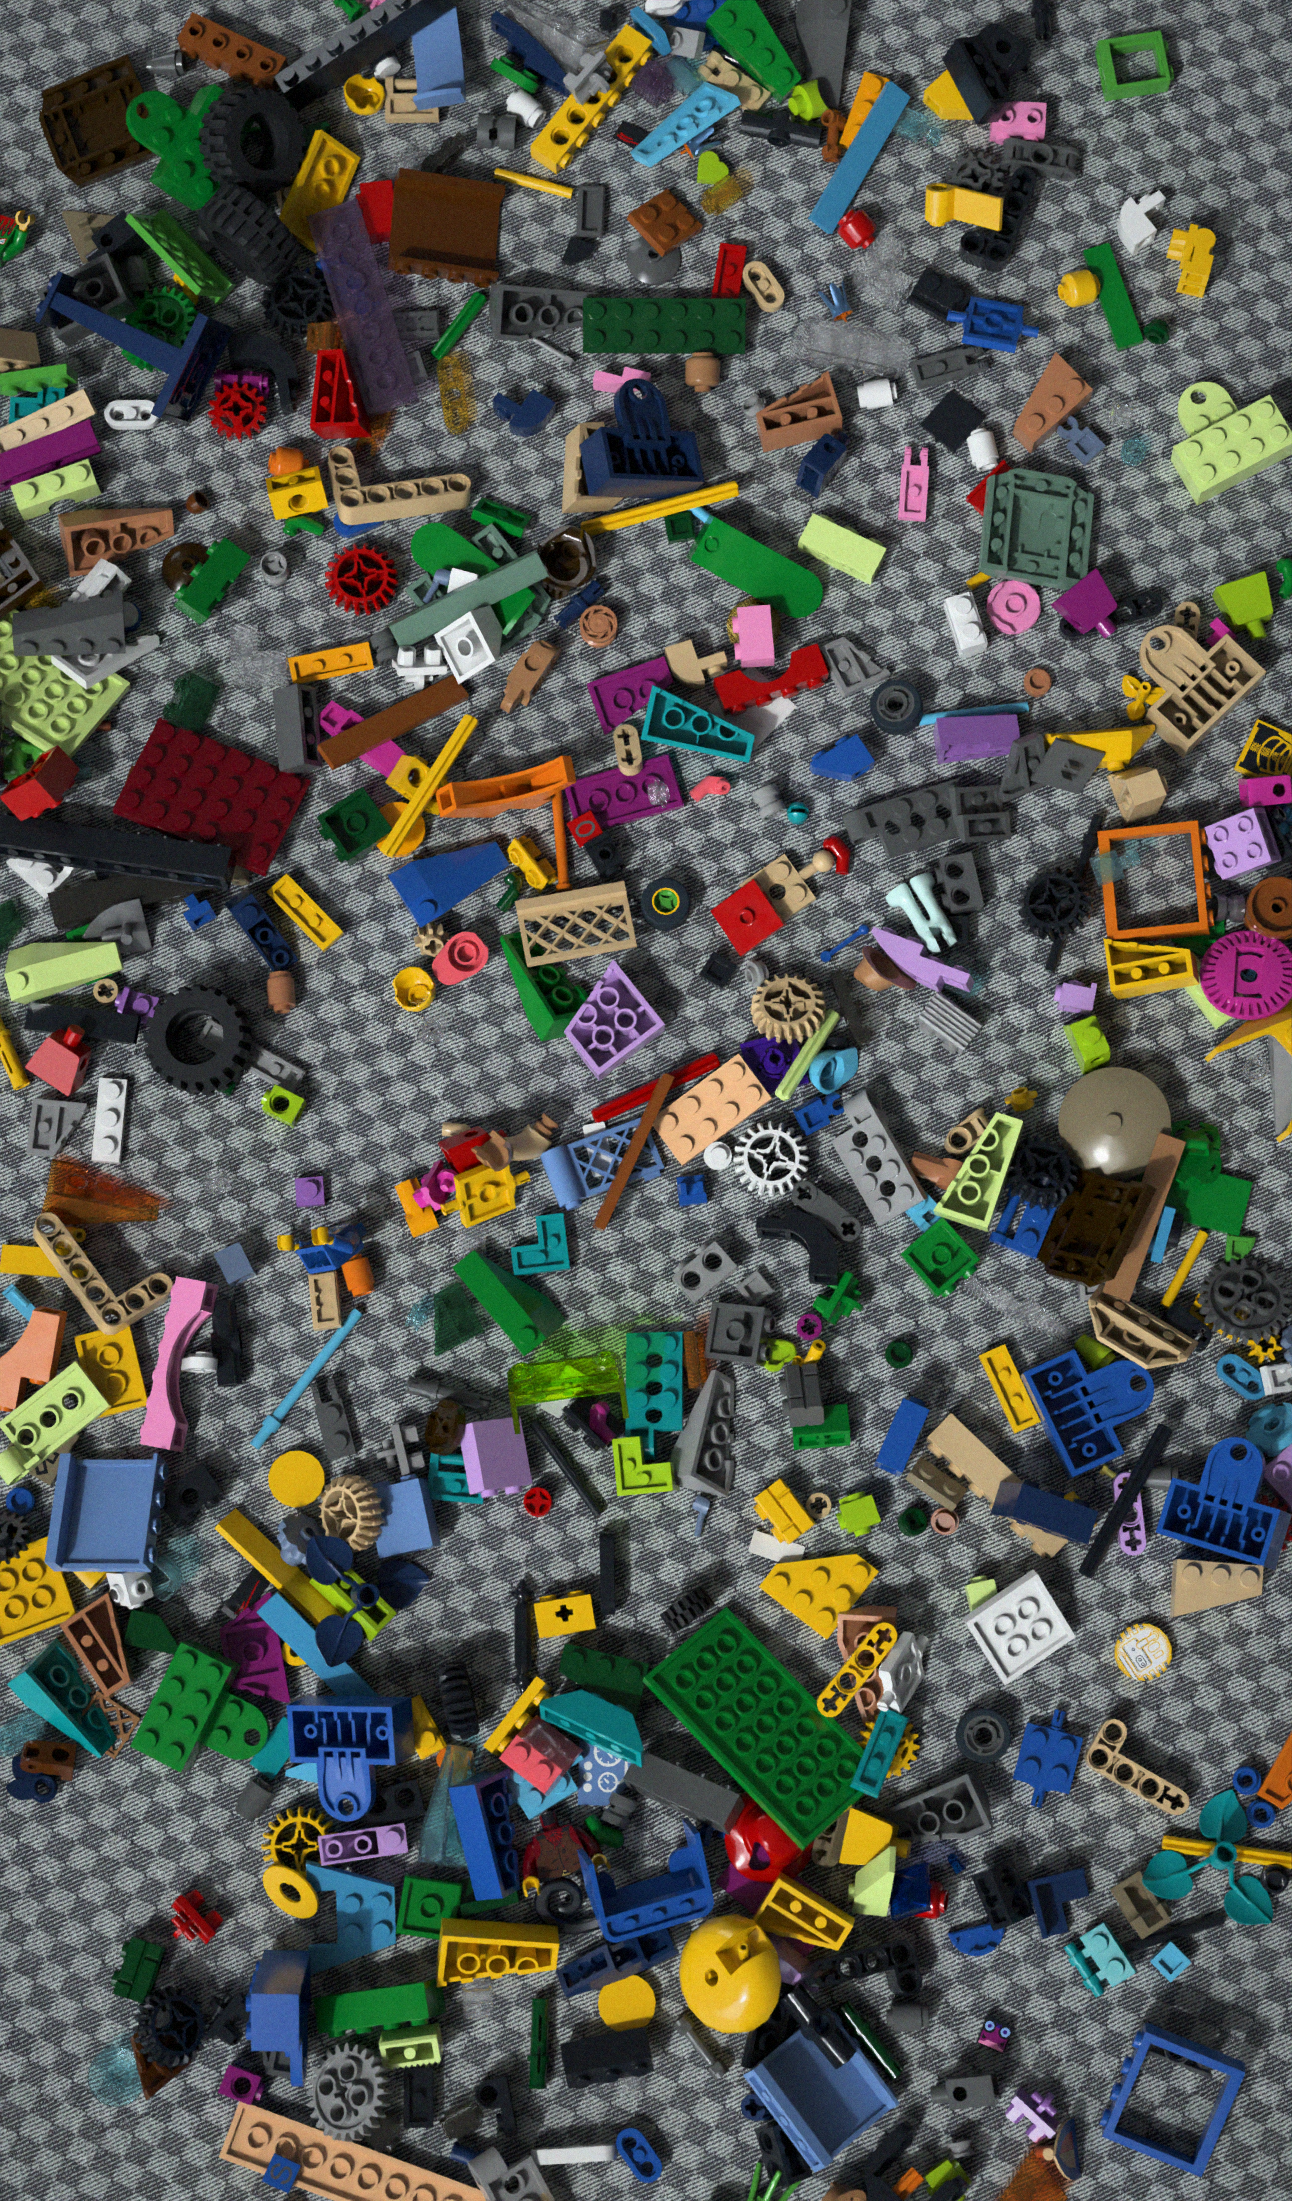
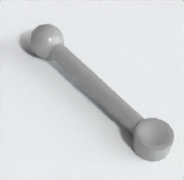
[527,337,575,365]

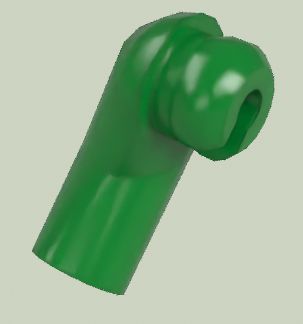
[283,516,325,537]

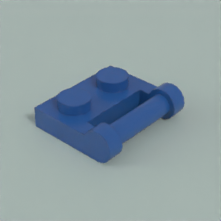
[989,1188,1057,1260]

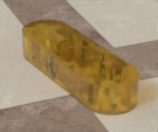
[437,356,469,435]

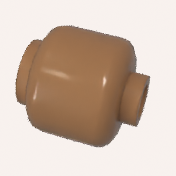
[685,352,720,393]

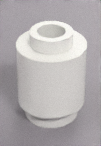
[506,89,547,129]
[857,378,897,410]
[967,428,999,471]

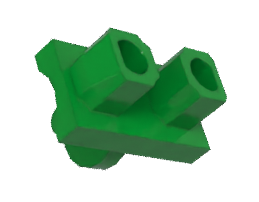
[813,1271,864,1326]

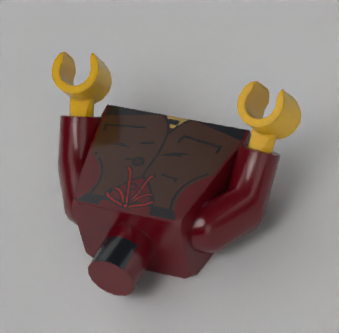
[522,1811,611,1897]

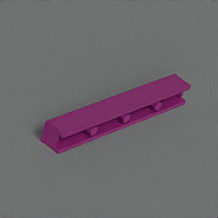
[0,419,102,492]

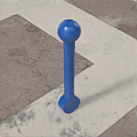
[820,924,869,963]

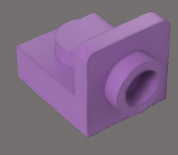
[115,986,160,1024]

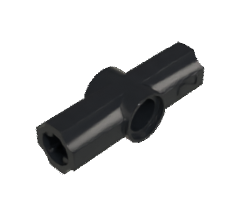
[740,109,823,150]
[211,1300,243,1387]
[780,1983,856,2069]

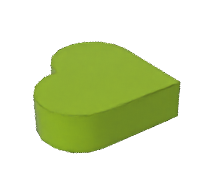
[697,151,729,185]
[764,1338,797,1373]

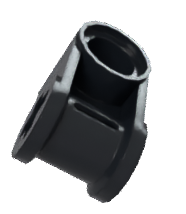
[1160,1302,1212,1352]

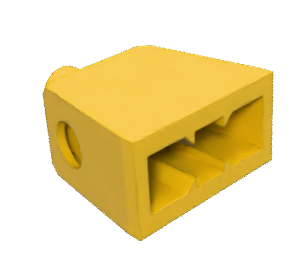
[839,1807,911,1865]

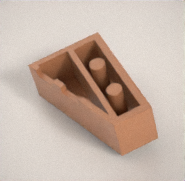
[756,371,842,453]

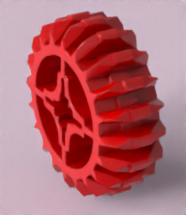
[325,542,399,616]

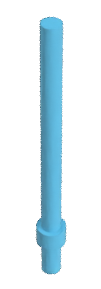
[250,1308,362,1450]

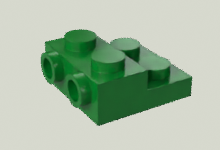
[900,1217,980,1298]

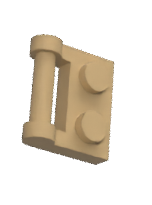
[385,76,439,123]

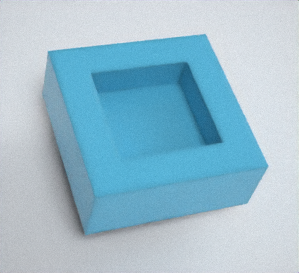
[1149,1940,1191,1983]

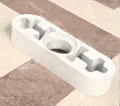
[531,2143,616,2165]

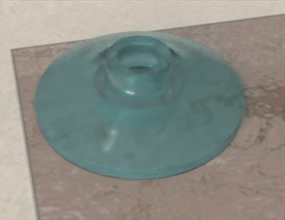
[88,2047,143,2107]

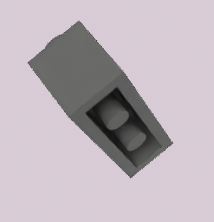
[273,683,323,775]

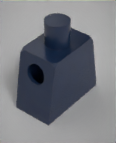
[795,431,850,499]

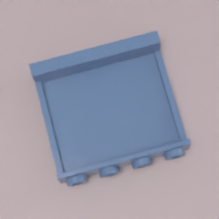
[44,1453,169,1572]
[743,2007,900,2173]

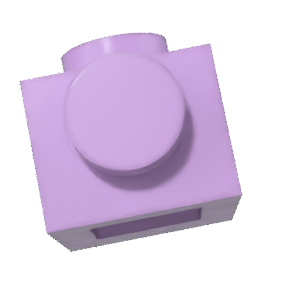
[1053,980,1097,1016]

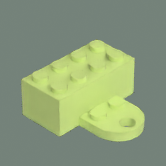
[1170,382,1292,506]

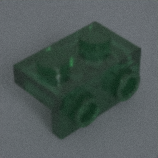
[162,673,220,734]

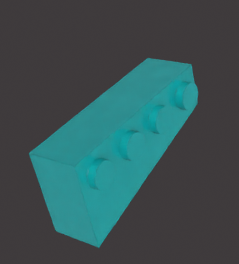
[641,685,756,763]

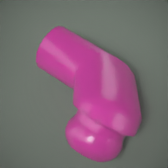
[589,1401,617,1445]

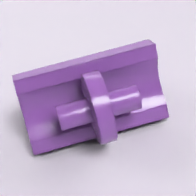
[1005,2086,1060,2143]

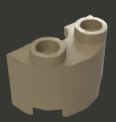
[1110,1871,1173,1939]

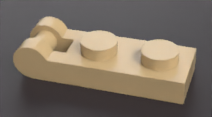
[695,51,771,112]

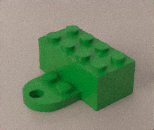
[126,84,255,211]
[130,1639,270,1773]

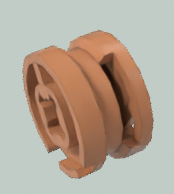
[579,605,618,648]

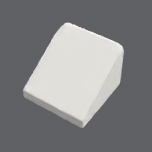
[447,568,480,594]

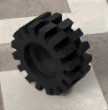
[660,1586,715,1634]

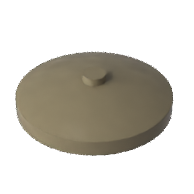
[1058,1067,1172,1180]

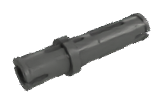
[405,1376,492,1414]

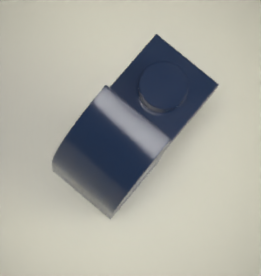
[492,389,556,437]

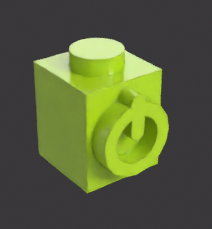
[835,1491,881,1537]
[923,2157,972,2201]

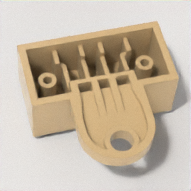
[1139,625,1266,759]

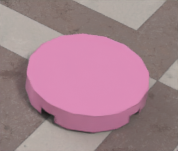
[986,580,1041,634]

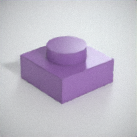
[295,1176,326,1208]

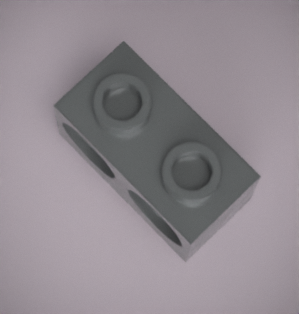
[934,851,984,916]

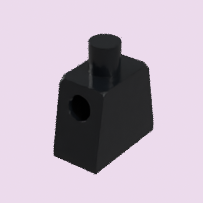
[85,210,151,265]

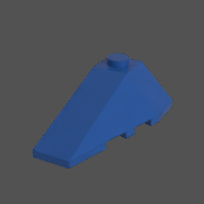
[387,841,510,928]

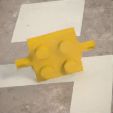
[440,1164,530,1228]

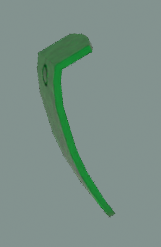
[686,514,823,618]
[411,522,537,635]

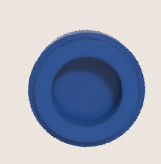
[6,1487,36,1516]

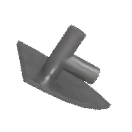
[82,898,152,953]

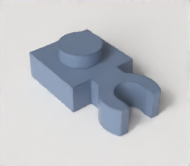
[1057,416,1106,466]

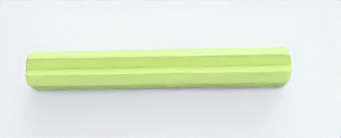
[775,1009,840,1101]

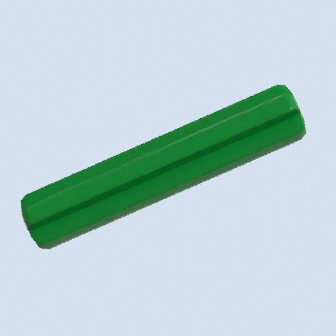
[430,291,487,361]

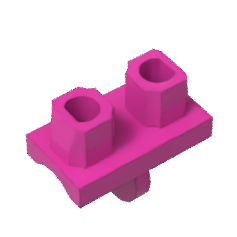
[413,1160,458,1211]

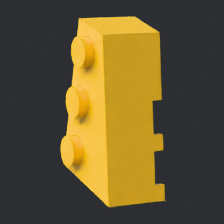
[1103,938,1200,1000]

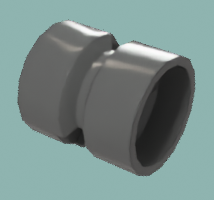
[477,113,518,151]

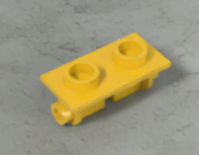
[506,835,558,894]

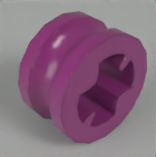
[796,1314,822,1341]

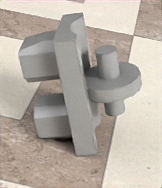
[563,51,613,105]
[376,1424,426,1476]

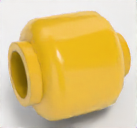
[1058,269,1100,308]

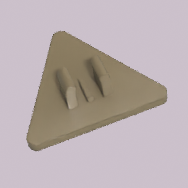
[62,210,115,264]

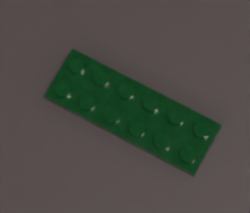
[583,298,746,354]

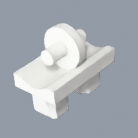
[392,644,447,690]

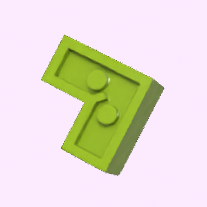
[612,1436,680,1496]

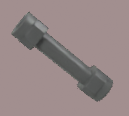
[673,2013,729,2081]

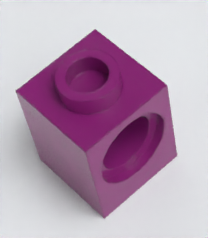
[218,2063,266,2105]

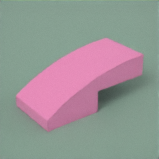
[593,367,651,393]

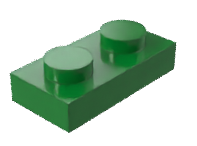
[471,497,532,538]

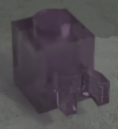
[632,60,674,110]

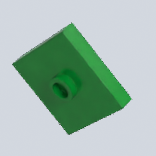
[396,1874,463,1940]

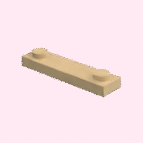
[0,388,97,454]

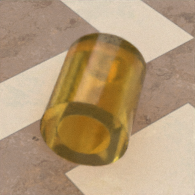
[700,175,743,216]

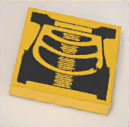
[1233,719,1292,790]

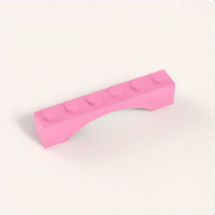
[140,1276,219,1452]

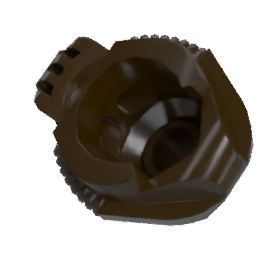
[537,525,598,600]

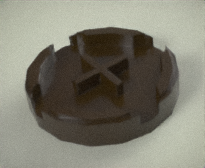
[425,1398,466,1456]

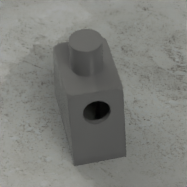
[930,2070,1000,2110]

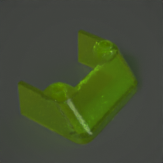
[507,1350,629,1434]

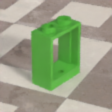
[1095,30,1174,102]

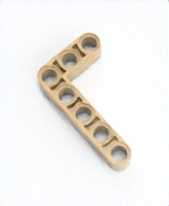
[328,446,471,525]
[33,1212,172,1335]

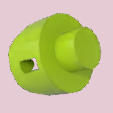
[788,80,829,121]

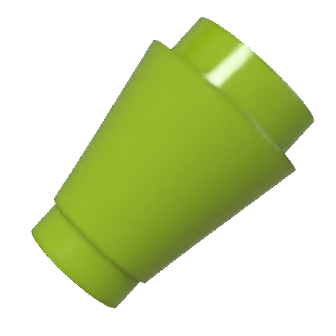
[1074,1334,1117,1372]

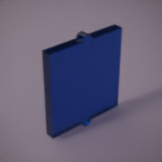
[890,1862,932,1921]

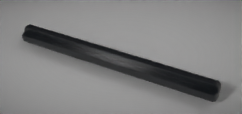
[1079,1424,1172,1578]

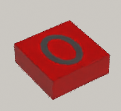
[566,810,603,848]

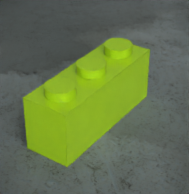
[309,1568,397,1642]

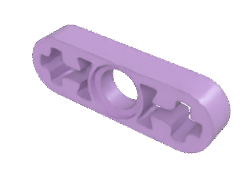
[1112,1472,1146,1555]

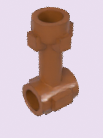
[821,109,847,163]

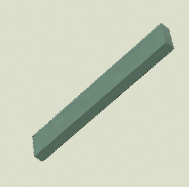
[388,550,549,647]

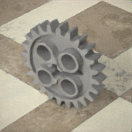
[306,2043,392,2142]

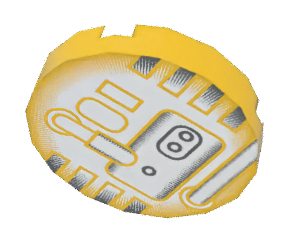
[1114,1624,1172,1681]

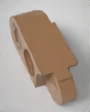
[500,640,562,714]

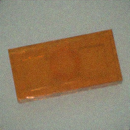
[683,1331,708,1390]

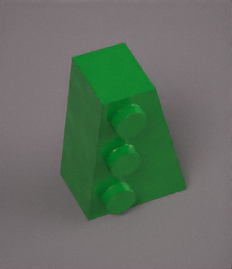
[173,537,251,625]

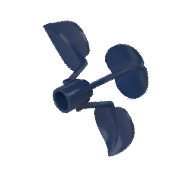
[306,1535,430,1667]

